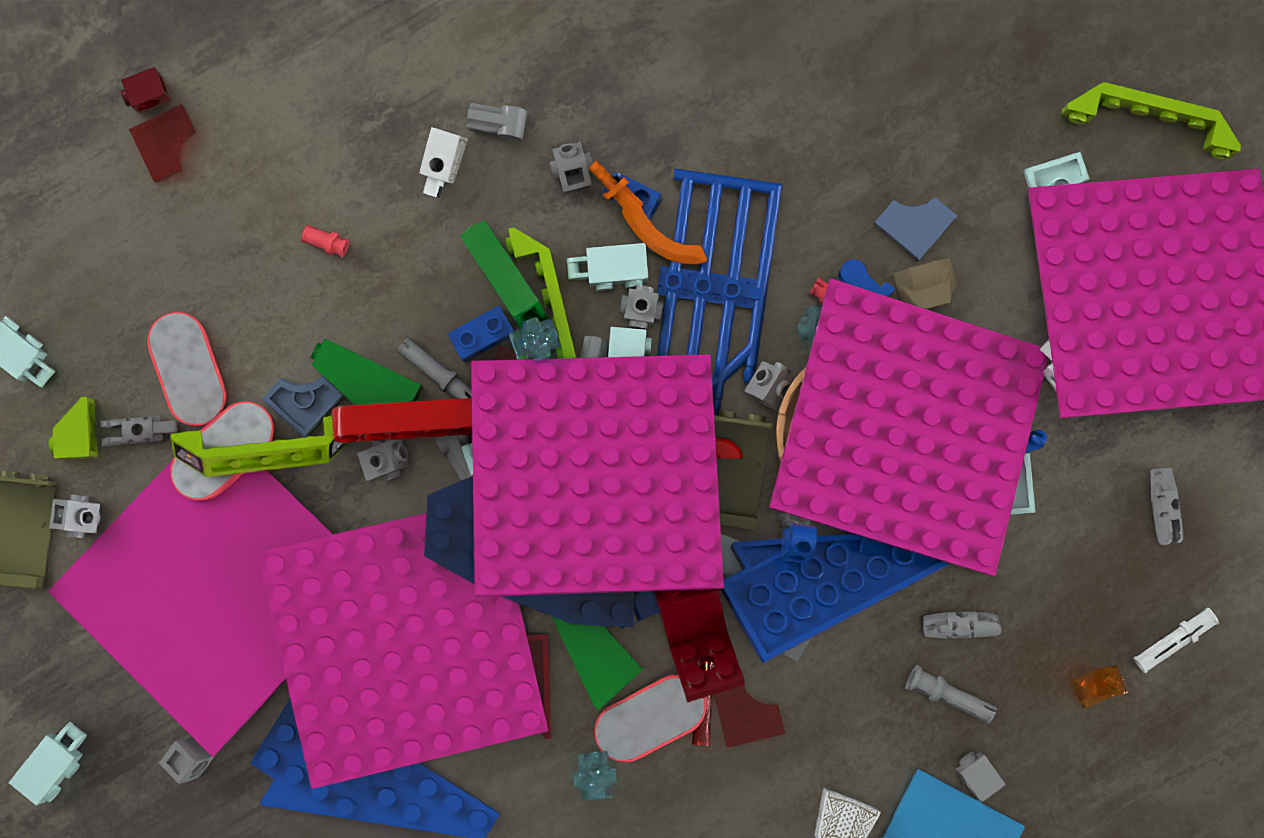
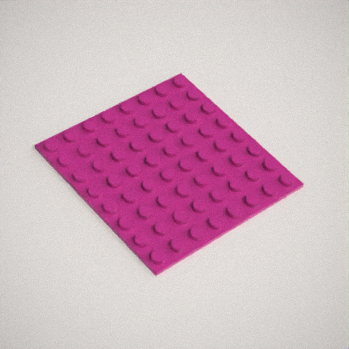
[1028,168,1264,419]
[769,278,1048,577]
[471,354,724,597]
[48,423,333,757]
[257,513,548,789]

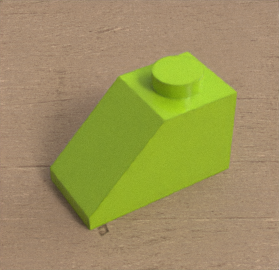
[49,397,98,460]

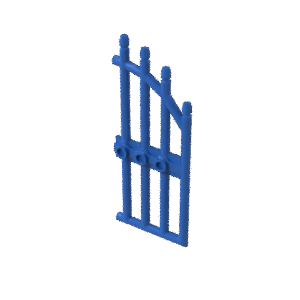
[657,169,782,414]

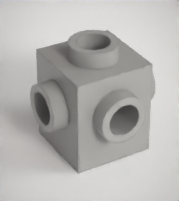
[549,142,593,192]
[619,285,663,330]
[744,361,794,412]
[357,439,411,482]
[49,495,101,538]

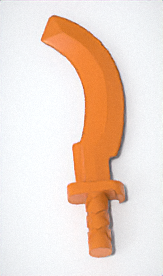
[588,160,707,264]

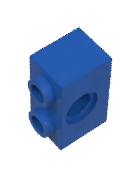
[447,305,516,363]

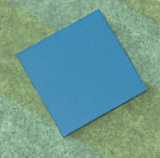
[881,768,1025,838]

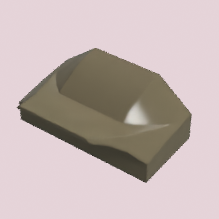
[892,258,958,309]

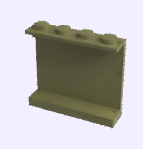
[714,409,772,530]
[0,471,57,589]

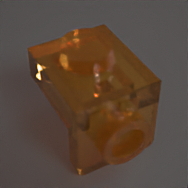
[1072,665,1127,708]

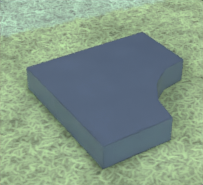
[874,197,957,261]
[262,376,346,438]

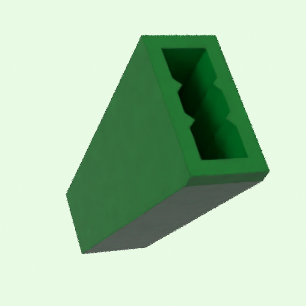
[460,220,549,337]
[311,338,424,440]
[551,616,643,710]

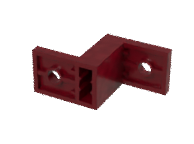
[654,589,745,703]

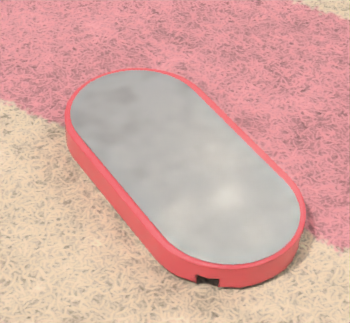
[147,312,228,426]
[170,401,276,501]
[595,674,707,762]

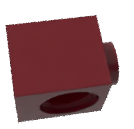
[121,67,171,113]

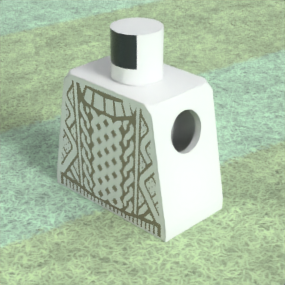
[420,127,468,198]
[815,787,881,838]

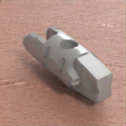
[100,415,178,447]
[1150,468,1184,545]
[923,611,1003,639]

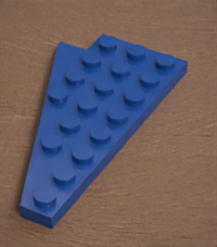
[721,534,951,664]
[250,698,500,838]

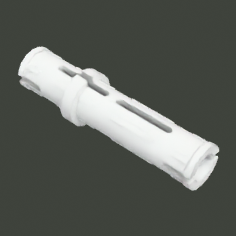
[1134,607,1219,674]

